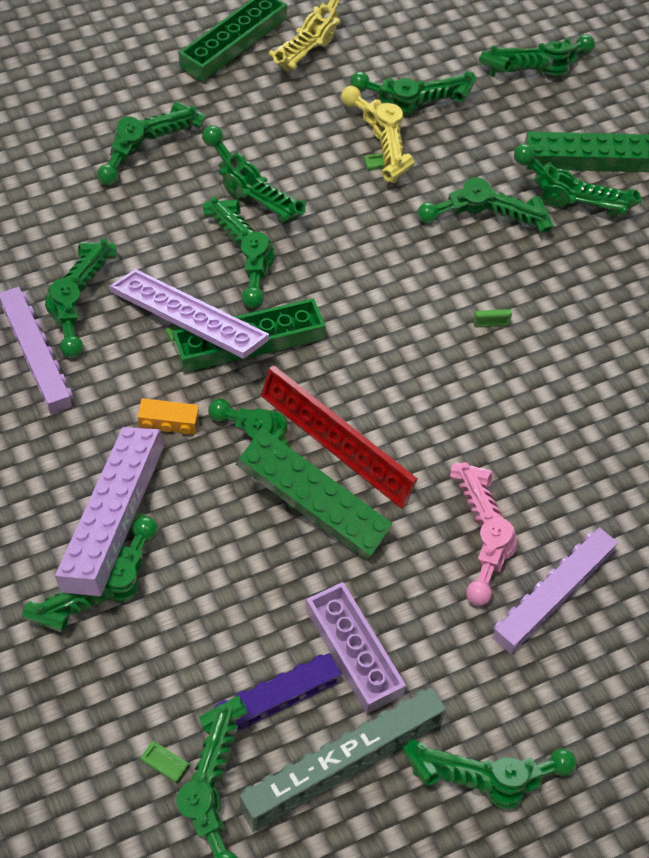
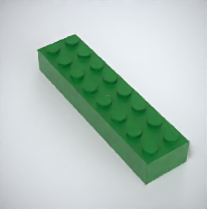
[179,0,287,82]
[524,132,649,172]
[172,298,326,373]
[235,428,393,559]

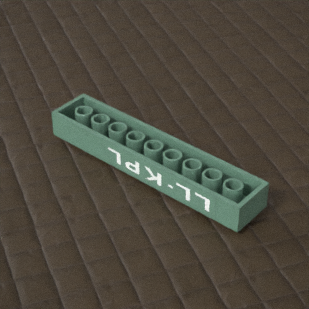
[240,688,446,832]

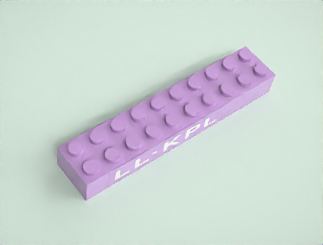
[55,427,164,596]

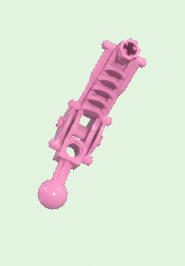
[450,462,518,606]

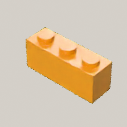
[138,398,199,435]

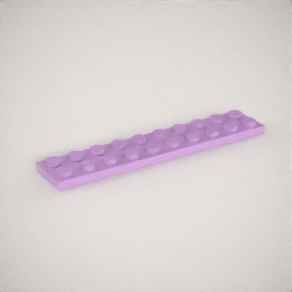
[110,269,269,359]

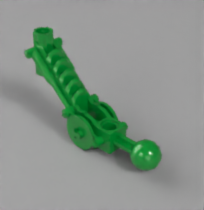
[479,34,595,76]
[350,71,477,116]
[96,101,206,186]
[202,125,306,224]
[514,144,642,217]
[417,177,554,234]
[203,197,275,309]
[45,239,117,359]
[208,398,294,508]
[22,516,159,632]
[176,696,248,858]
[402,739,577,809]

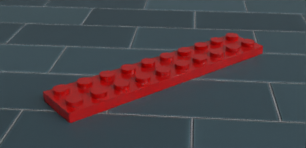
[260,366,418,509]

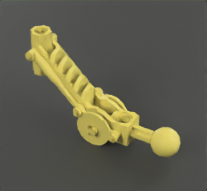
[269,0,341,72]
[341,86,415,183]

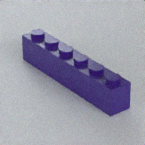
[213,653,341,733]

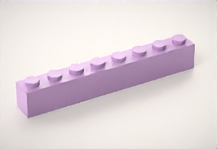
[0,287,73,414]
[492,527,618,654]

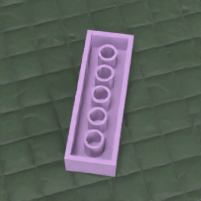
[306,582,406,714]

